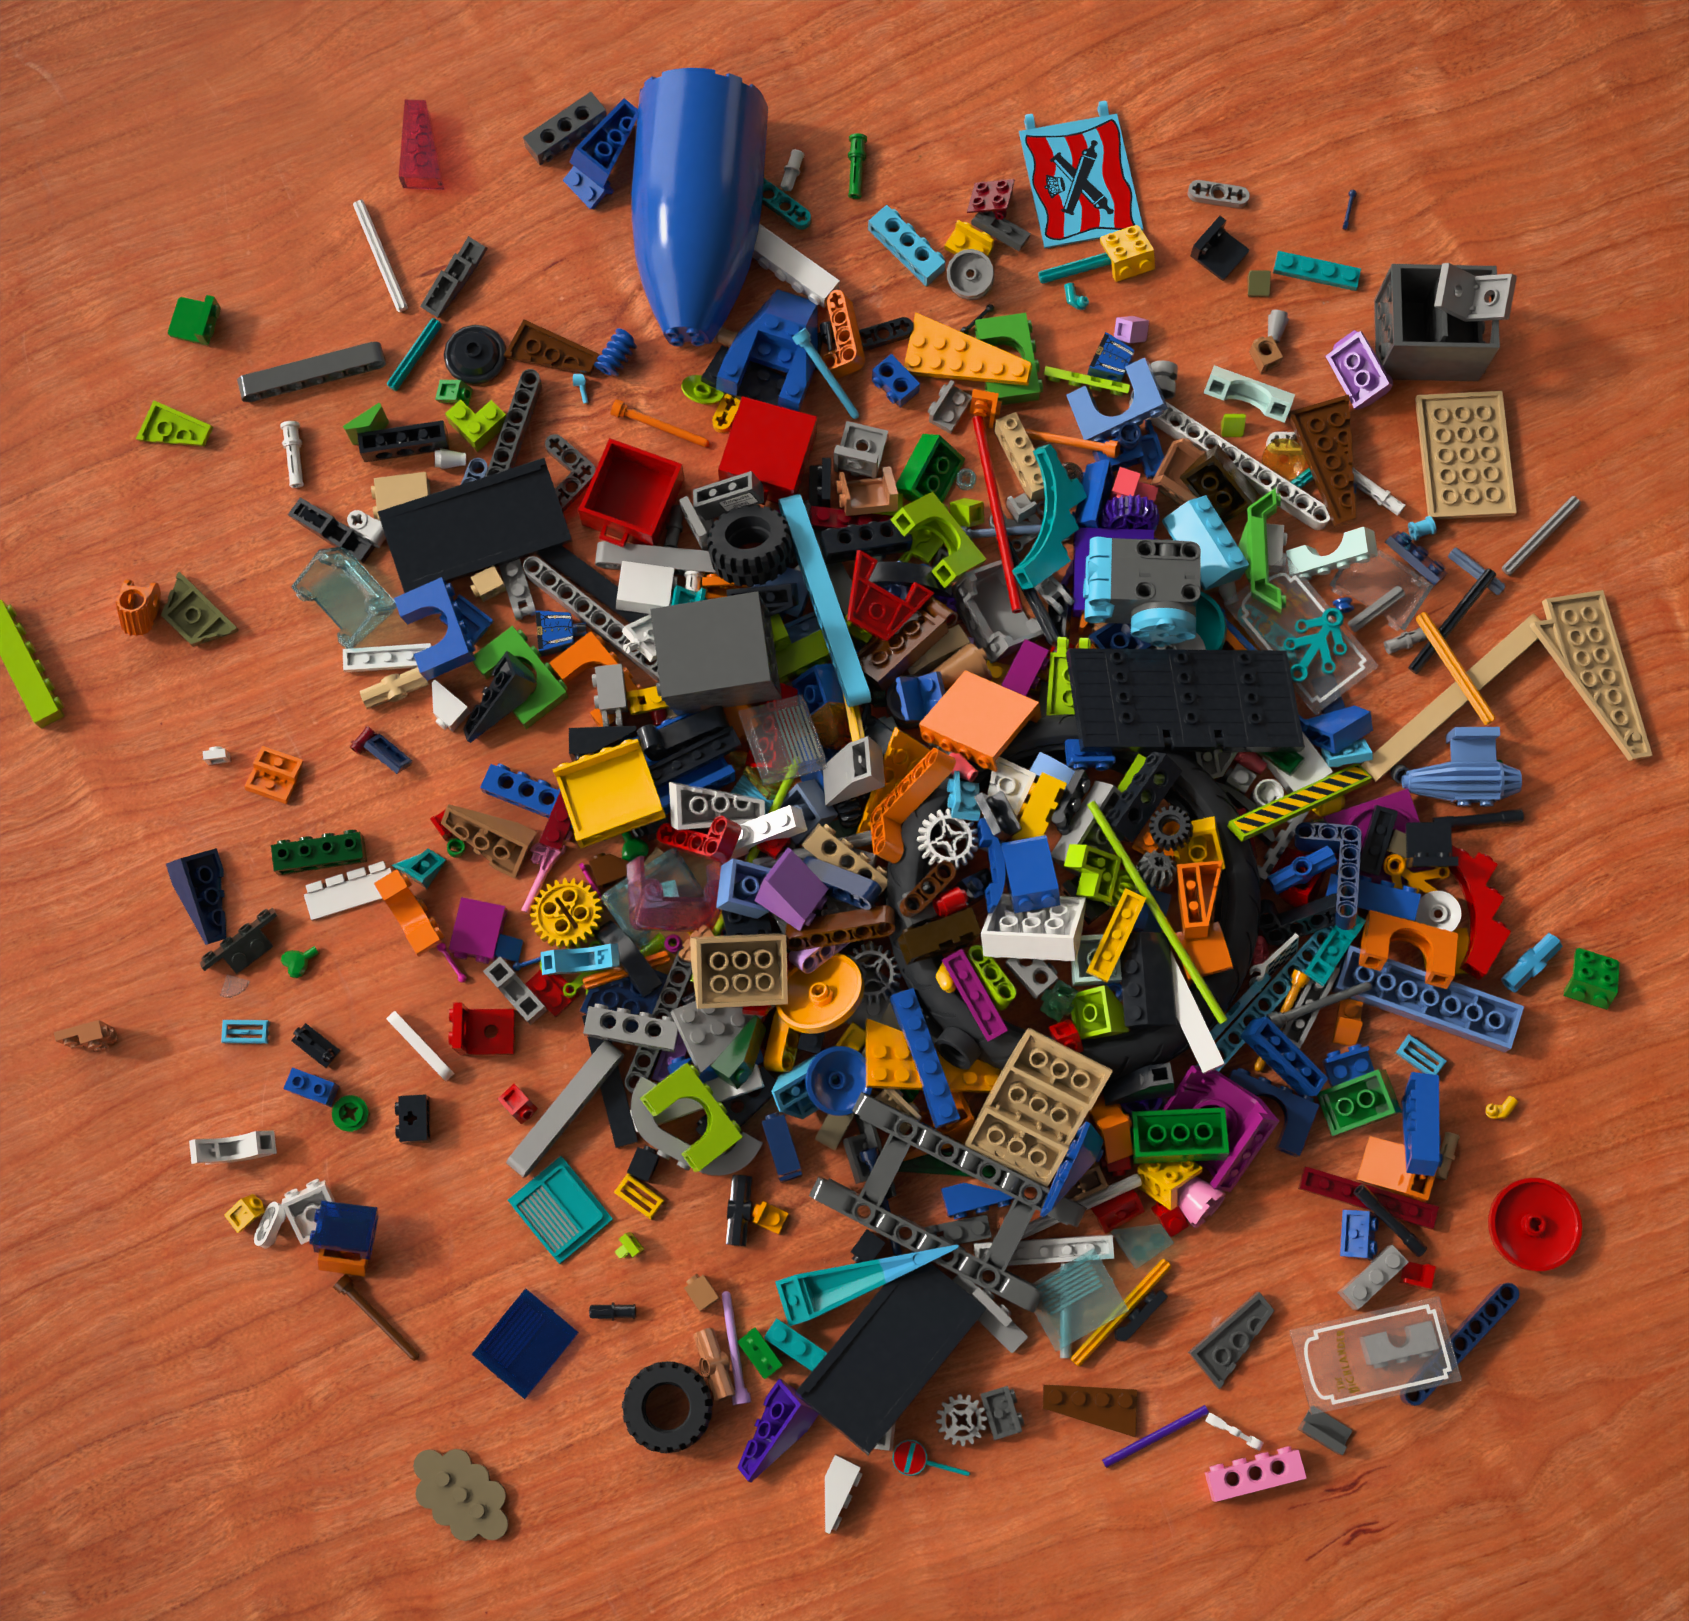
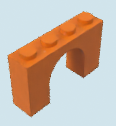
[549,631,645,727]
[1359,910,1458,989]

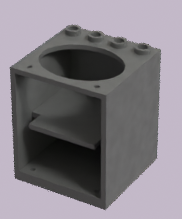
[1374,264,1500,381]
[650,592,782,716]

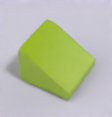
[1221,414,1246,437]

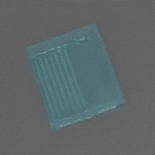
[1032,1248,1129,1352]

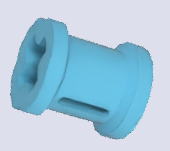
[1408,516,1437,541]

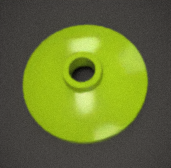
[681,375,724,405]

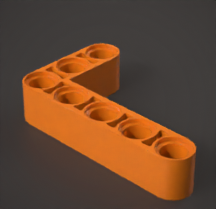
[870,748,956,864]

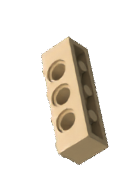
[994,412,1045,502]
[802,823,888,893]

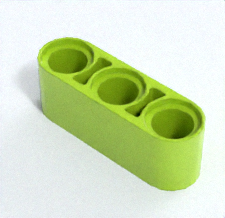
[966,945,1016,1010]

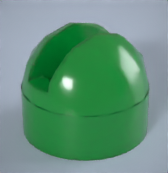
[447,838,465,858]

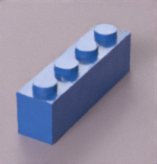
[1325,870,1421,921]

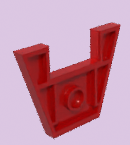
[847,550,934,641]

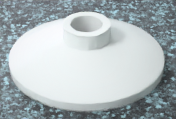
[1416,891,1461,932]

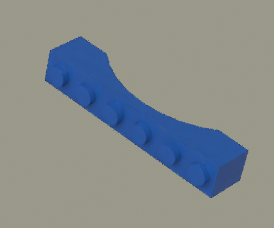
[890,988,960,1129]

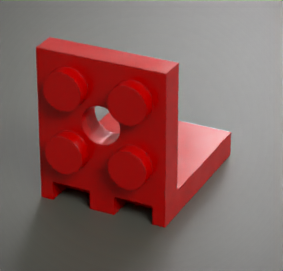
[448,1002,515,1055]

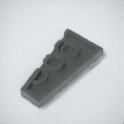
[1188,1292,1274,1389]

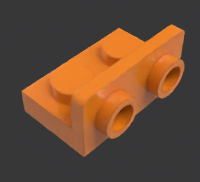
[970,389,1002,429]

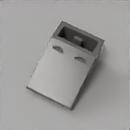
[823,736,885,807]

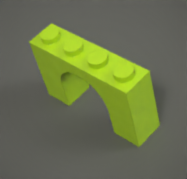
[891,492,987,588]
[640,1063,743,1172]

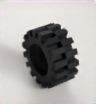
[1149,806,1193,851]

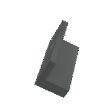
[1298,1406,1352,1455]

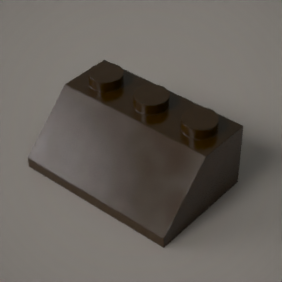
[1180,444,1258,523]

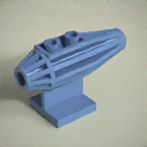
[1402,727,1522,807]

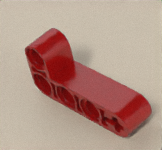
[657,816,741,863]

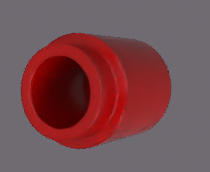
[932,886,969,916]

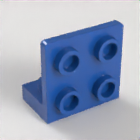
[896,671,945,722]

